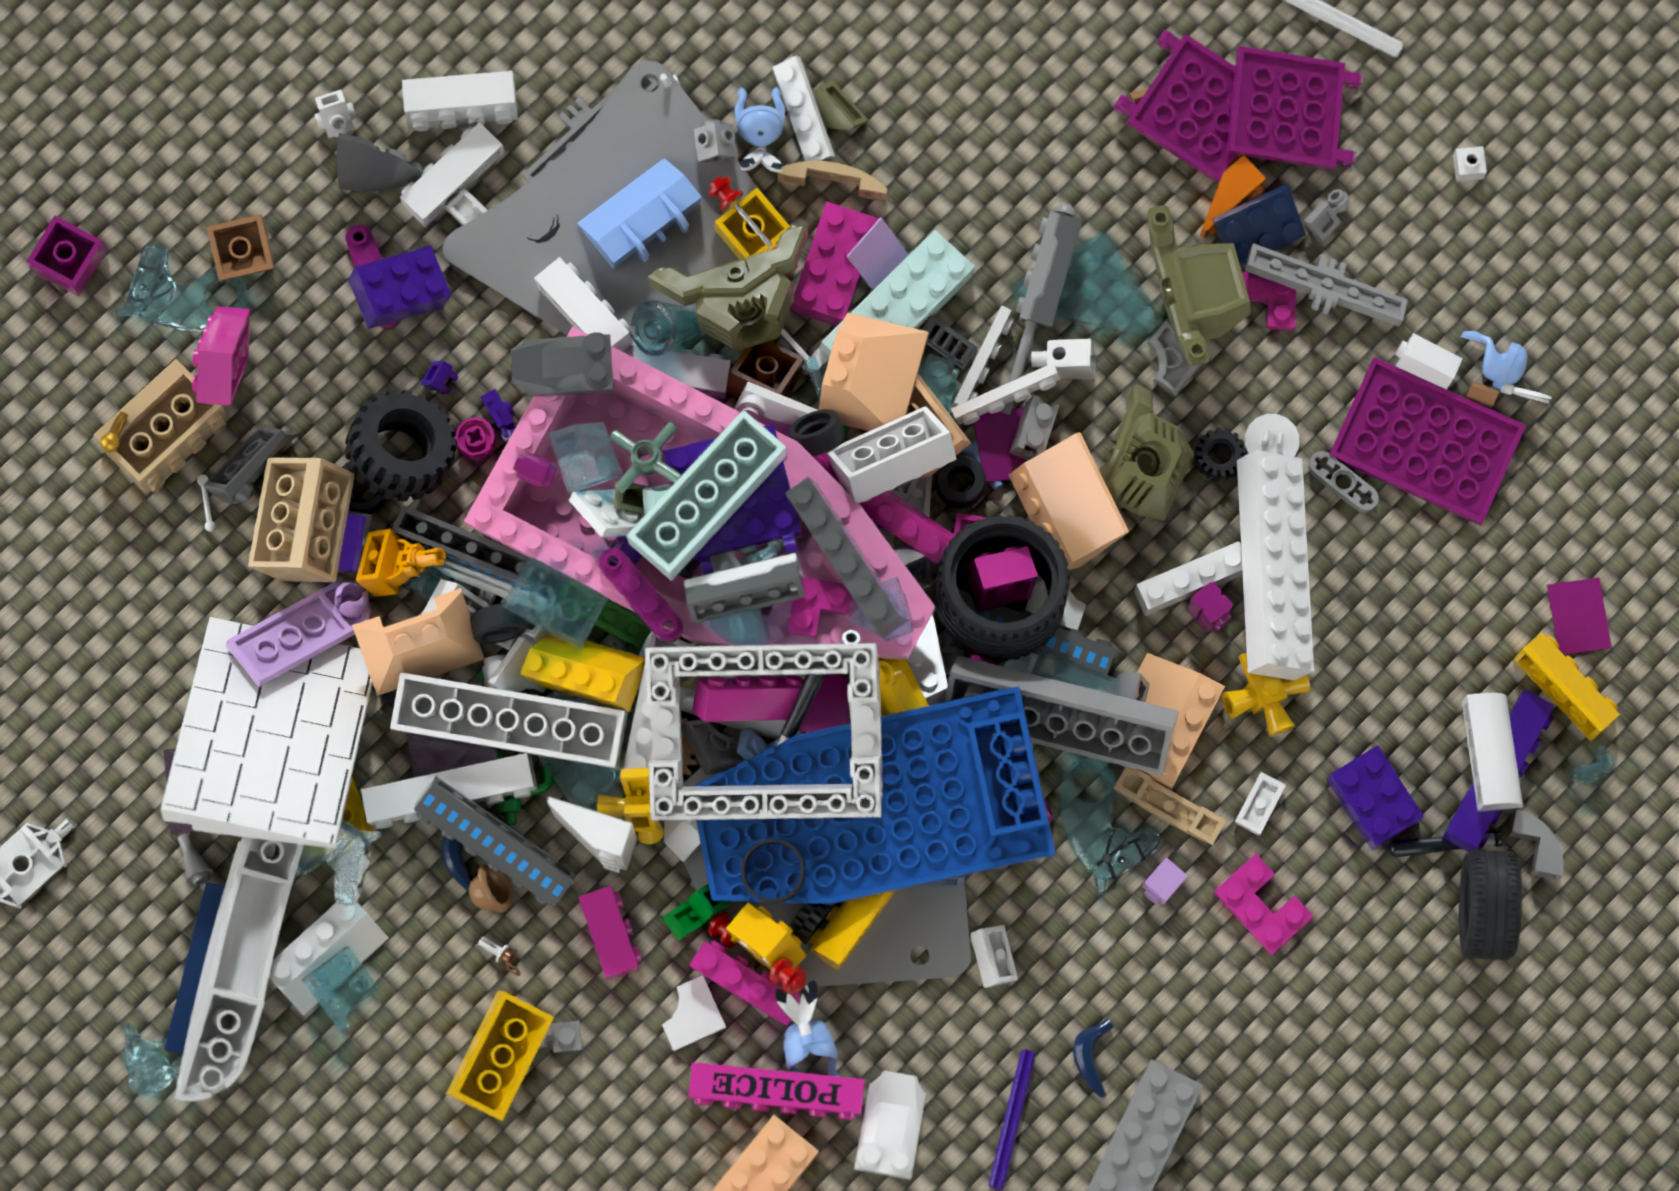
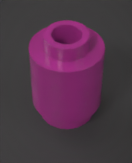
[513,451,558,488]

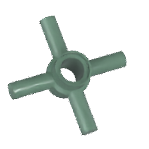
[610,422,682,493]

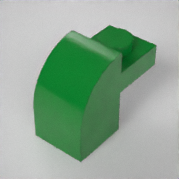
[662,883,733,941]

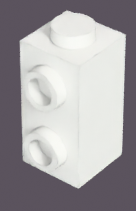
[1395,333,1463,389]

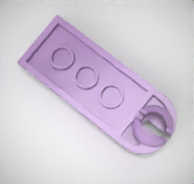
[226,581,371,687]

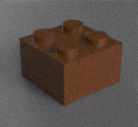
[726,341,804,398]

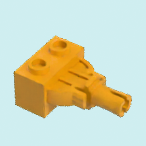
[356,529,446,597]

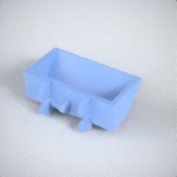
[577,158,702,270]

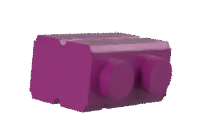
[1187,582,1233,633]

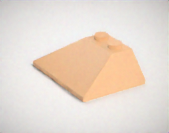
[819,313,929,432]
[352,588,484,696]

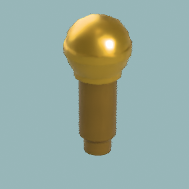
[100,411,128,452]

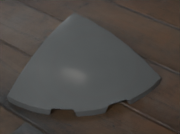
[337,133,424,192]

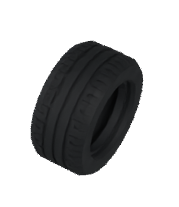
[1459,850,1522,960]

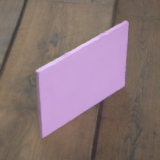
[847,217,909,291]

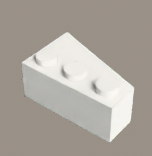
[906,614,948,706]

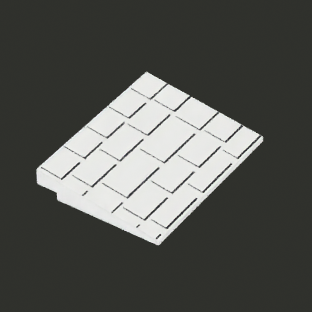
[161,617,373,848]

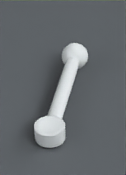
[197,475,216,532]

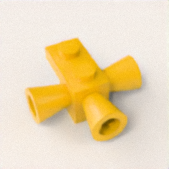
[1222,652,1310,737]
[597,768,664,844]

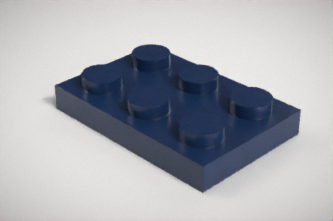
[1212,184,1306,267]

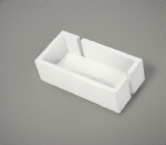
[402,71,518,131]

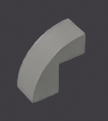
[1508,810,1564,880]

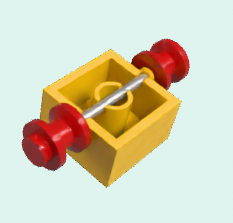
[708,176,798,277]
[708,903,807,994]

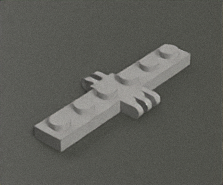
[522,74,659,182]
[1244,243,1408,327]

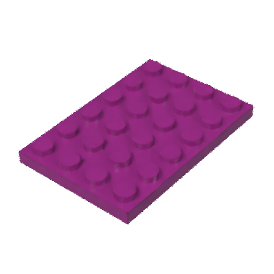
[1329,357,1526,526]

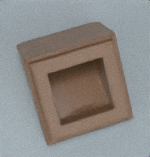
[1466,382,1499,410]

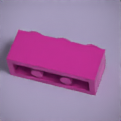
[579,886,642,981]

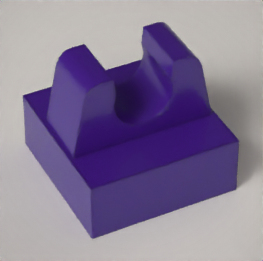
[420,361,458,394]

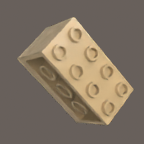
[93,359,228,495]
[248,458,355,582]

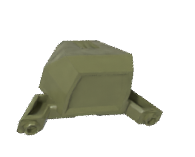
[1147,205,1251,366]
[648,225,808,351]
[1099,384,1195,521]

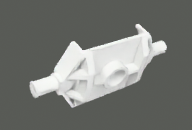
[0,819,75,909]

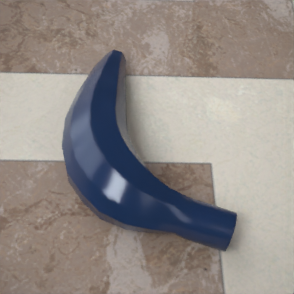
[441,836,473,892]
[1073,1019,1113,1098]

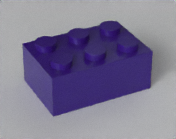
[348,246,451,329]
[1326,745,1424,851]

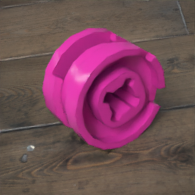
[455,417,496,461]

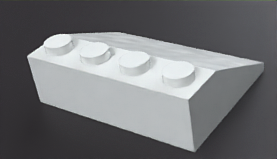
[547,797,637,873]

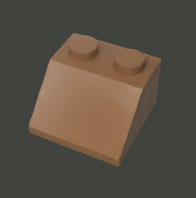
[207,214,274,281]

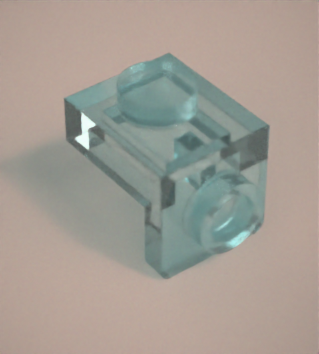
[1570,744,1613,785]

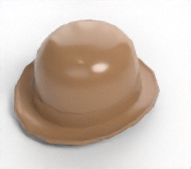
[469,864,513,913]

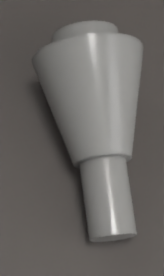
[177,834,213,886]

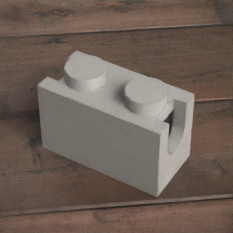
[1009,395,1059,460]

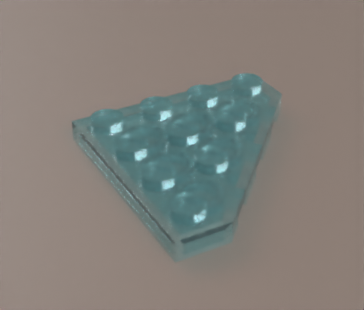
[1011,230,1163,337]

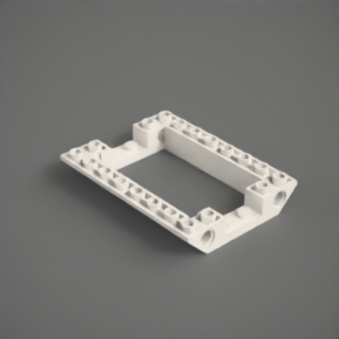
[645,643,883,820]

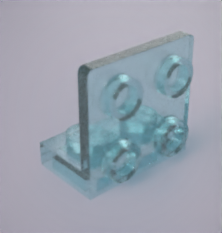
[302,946,379,1033]

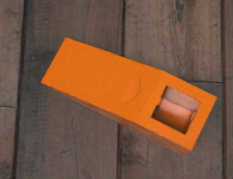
[1200,155,1266,239]

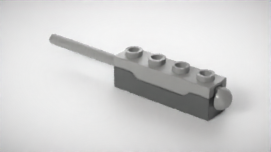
[1000,204,1082,415]

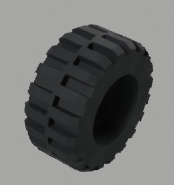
[345,390,457,501]

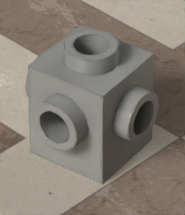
[694,120,737,164]

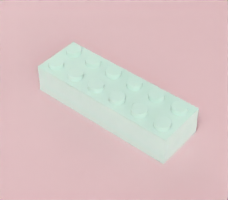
[819,230,975,358]
[627,410,787,581]

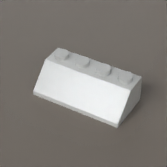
[826,406,956,503]
[269,892,389,1016]

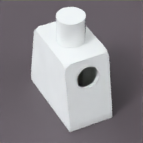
[1031,339,1096,380]

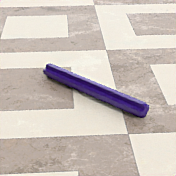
[988,1049,1036,1190]

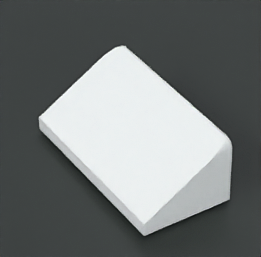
[971,925,1018,988]

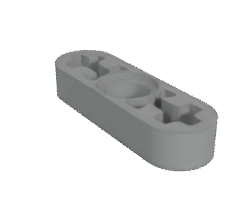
[1308,451,1379,513]

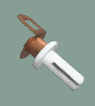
[478,936,521,976]

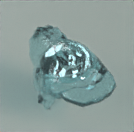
[123,1023,181,1096]

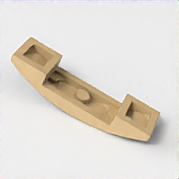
[778,161,887,202]
[1113,767,1226,845]

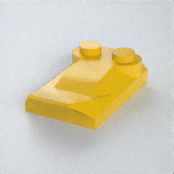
[879,658,929,715]

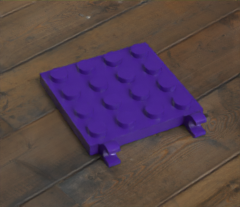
[663,424,802,576]

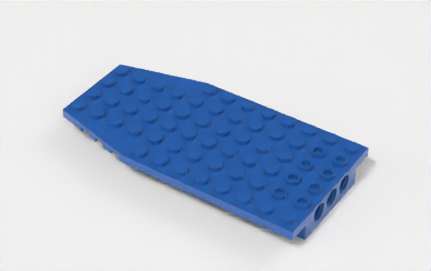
[694,686,1056,904]

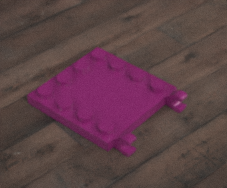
[1113,30,1236,183]
[1227,46,1363,170]

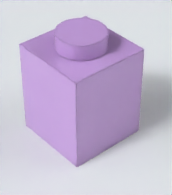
[1142,857,1188,905]

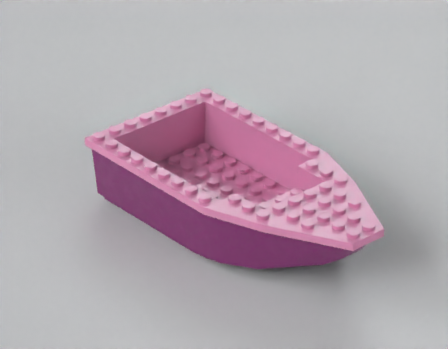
[464,326,935,659]

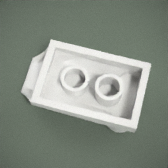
[734,382,817,437]
[854,1071,926,1180]

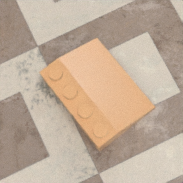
[1009,432,1129,570]
[1125,653,1225,790]

